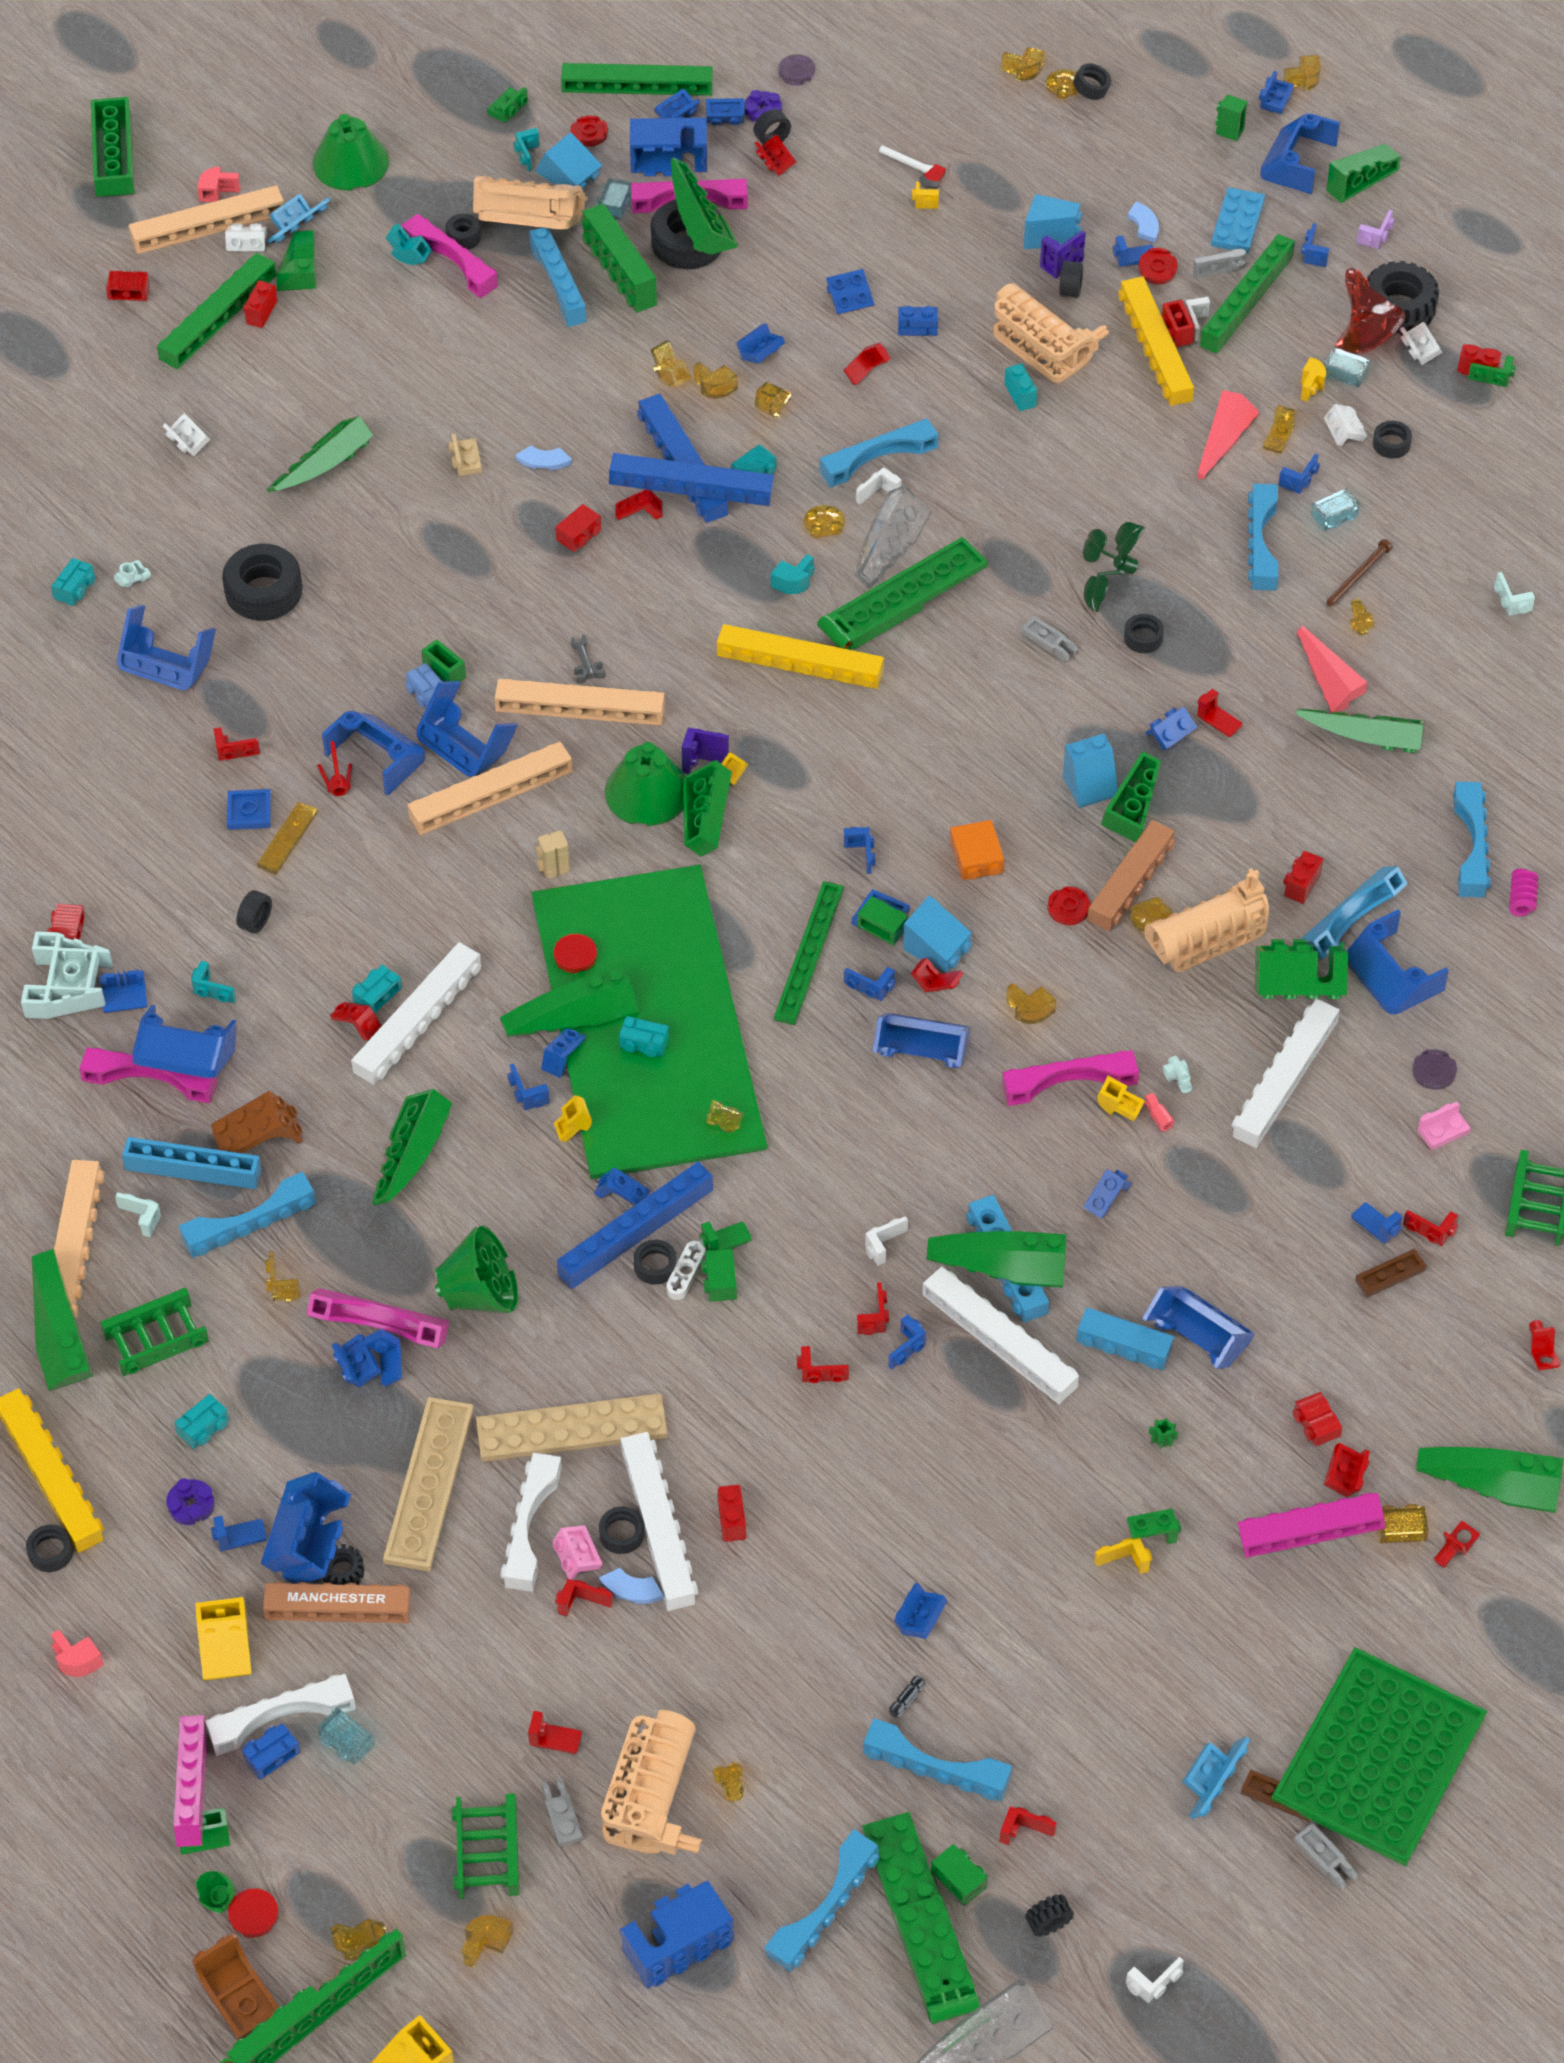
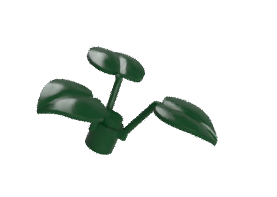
[1083,522,1145,612]

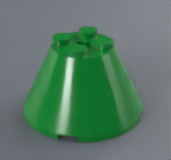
[313,114,389,191]
[605,742,686,826]
[435,1225,519,1314]

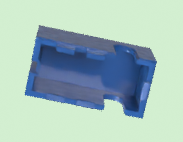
[630,118,707,176]
[260,1472,351,1584]
[619,1881,734,1989]

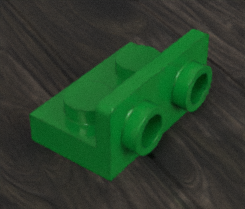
[487,87,528,123]

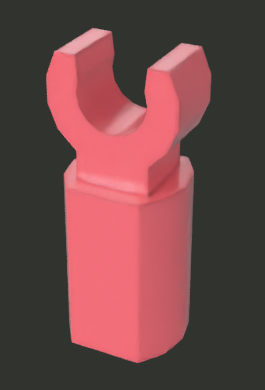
[1144,1092,1174,1131]

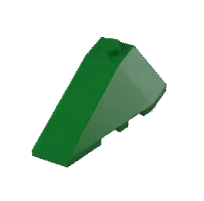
[276,230,316,291]

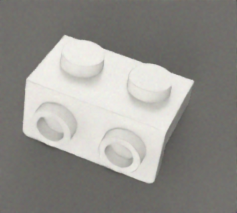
[225,223,267,251]
[1400,322,1442,365]
[1324,404,1367,446]
[163,413,210,456]

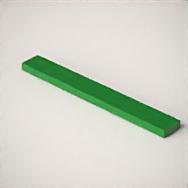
[774,881,844,1026]

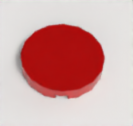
[570,115,608,147]
[1138,248,1178,285]
[1047,886,1091,926]
[553,934,597,973]
[228,1888,278,1938]

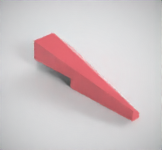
[1197,390,1259,479]
[1297,626,1368,713]

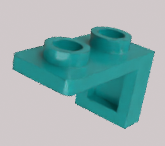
[191,961,236,1003]

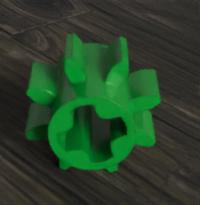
[1149,1418,1178,1448]

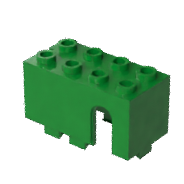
[1254,939,1348,999]

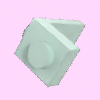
[1494,572,1535,616]

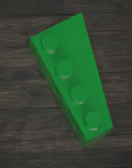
[1101,751,1161,843]

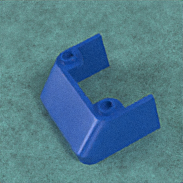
[1260,113,1340,194]
[117,605,216,690]
[416,681,518,777]
[322,711,425,796]
[1347,909,1449,1014]
[132,1005,237,1078]
[873,1013,971,1068]
[1142,1286,1255,1369]

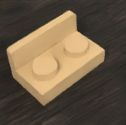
[448,434,482,476]

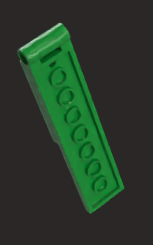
[817,537,988,650]
[862,1812,980,2025]
[220,1928,406,2063]

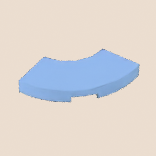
[1128,201,1159,243]
[515,445,572,470]
[599,1568,663,1604]

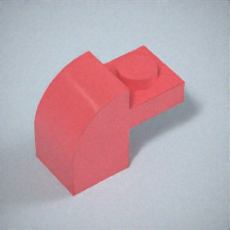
[197,167,241,202]
[51,1630,104,1677]

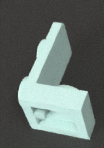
[115,1193,161,1238]

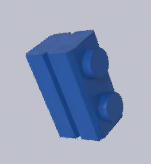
[898,306,938,336]
[242,1723,301,1780]

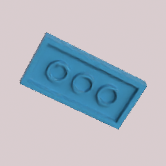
[1211,187,1265,253]

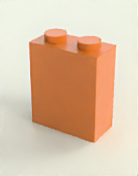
[950,820,1004,880]

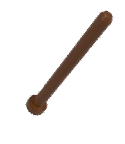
[1326,539,1393,606]

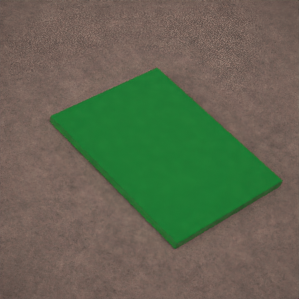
[1271,1647,1487,1867]

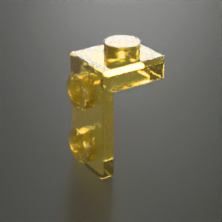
[1263,405,1297,454]
[265,1251,301,1301]

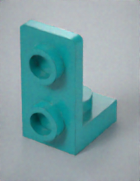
[513,127,540,171]

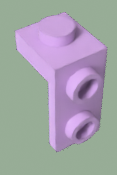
[1357,210,1395,249]

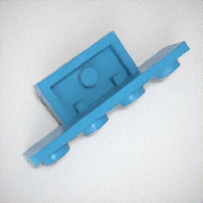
[267,194,331,244]
[1182,1736,1250,1819]

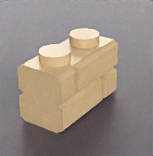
[535,830,570,879]

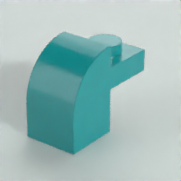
[385,224,432,265]
[771,554,815,594]

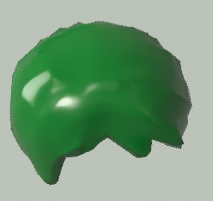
[196,1871,235,1914]

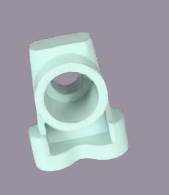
[114,560,151,587]
[1162,1056,1193,1093]

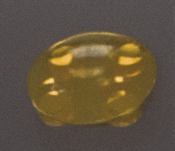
[1046,69,1078,99]
[804,505,845,538]
[1130,897,1173,933]

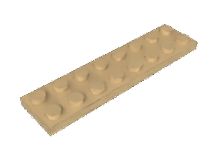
[476,1393,667,1462]
[383,1397,474,1572]

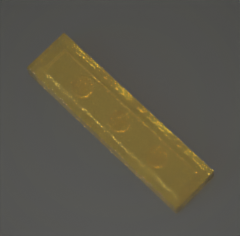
[257,802,317,875]

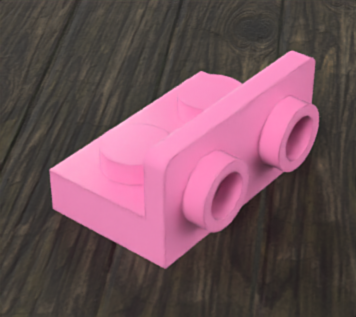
[1417,1102,1471,1150]
[553,1525,602,1580]

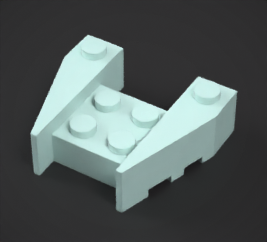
[21,932,113,1019]

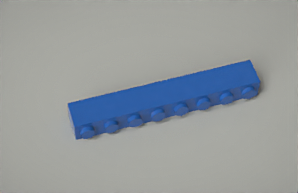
[637,394,728,523]
[609,453,774,506]
[557,1161,713,1289]

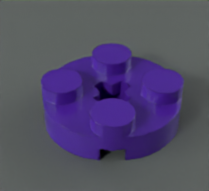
[744,90,782,122]
[166,1478,215,1525]

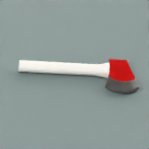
[879,145,946,189]

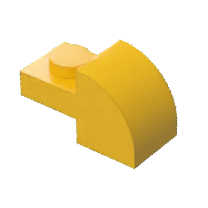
[1300,357,1326,402]
[1097,1076,1145,1121]
[554,1095,592,1142]

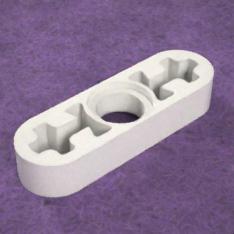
[667,1241,705,1300]

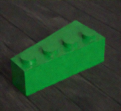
[1326,143,1401,203]
[683,760,732,857]

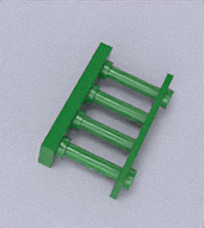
[1505,1149,1564,1246]
[100,1287,209,1376]
[451,1793,519,1899]

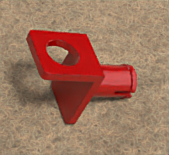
[1529,1320,1560,1370]
[1433,1521,1480,1568]

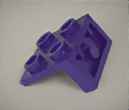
[1040,231,1086,279]
[682,727,729,774]

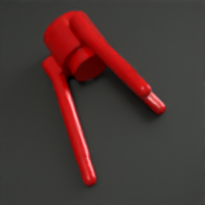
[317,741,352,796]

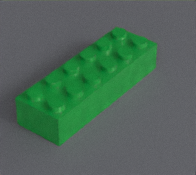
[91,97,135,197]
[581,203,657,313]

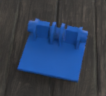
[826,269,875,315]
[99,969,147,1013]

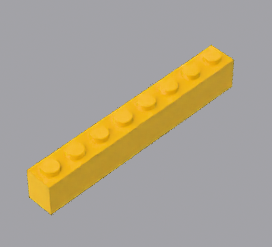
[1118,277,1194,406]
[717,624,884,689]
[0,1388,104,1553]

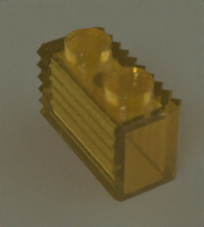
[1377,1504,1429,1544]

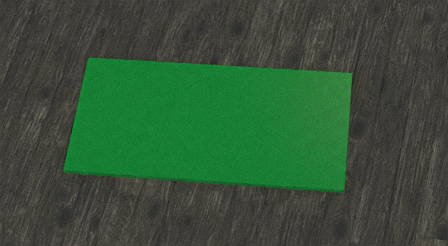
[531,864,767,1179]

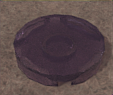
[778,54,815,85]
[1412,1049,1457,1090]

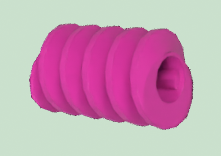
[1509,868,1539,917]

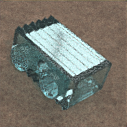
[596,178,631,220]
[1324,347,1370,388]
[1311,488,1360,531]
[318,1707,375,1765]

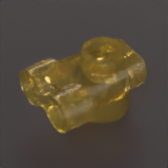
[1350,599,1375,635]
[706,1100,743,1132]
[712,1762,744,1802]

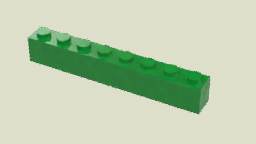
[561,63,713,96]
[1200,234,1295,354]
[157,252,276,370]

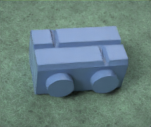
[405,663,442,708]

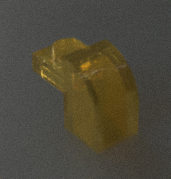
[1001,47,1045,81]
[1283,55,1321,91]
[650,341,692,387]
[693,362,738,399]
[755,381,791,417]
[1006,983,1056,1024]
[461,1915,513,1968]
[330,1918,386,1960]

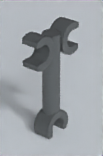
[571,635,606,683]

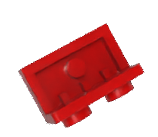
[755,134,797,176]
[1323,1443,1370,1497]

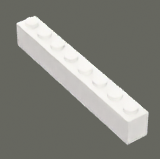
[351,942,481,1085]
[1232,999,1340,1148]
[923,1266,1079,1405]
[621,1432,698,1611]

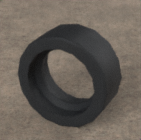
[1073,63,1111,100]
[753,109,791,144]
[1373,421,1412,459]
[1124,614,1164,653]
[236,890,272,934]
[633,1239,677,1285]
[599,1506,644,1554]
[26,1524,73,1573]

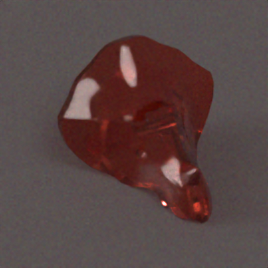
[1335,268,1405,355]

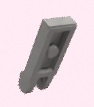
[1193,249,1246,278]
[1021,616,1078,661]
[541,1778,583,1847]
[1293,1823,1358,1890]

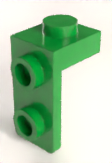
[1468,355,1516,387]
[699,1221,752,1251]
[1127,1508,1181,1544]

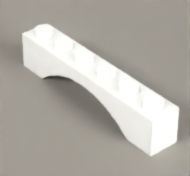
[501,1453,562,1592]
[205,1674,356,1756]

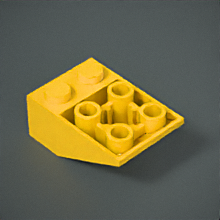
[195,1597,252,1681]
[371,2015,454,2063]

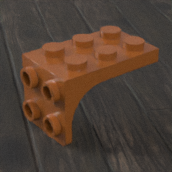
[211,1090,303,1154]
[192,1933,279,2040]

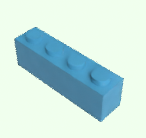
[1076,1308,1174,1370]

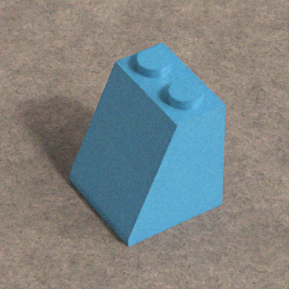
[535,132,602,190]
[1024,194,1083,249]
[1063,733,1118,808]
[903,895,972,973]

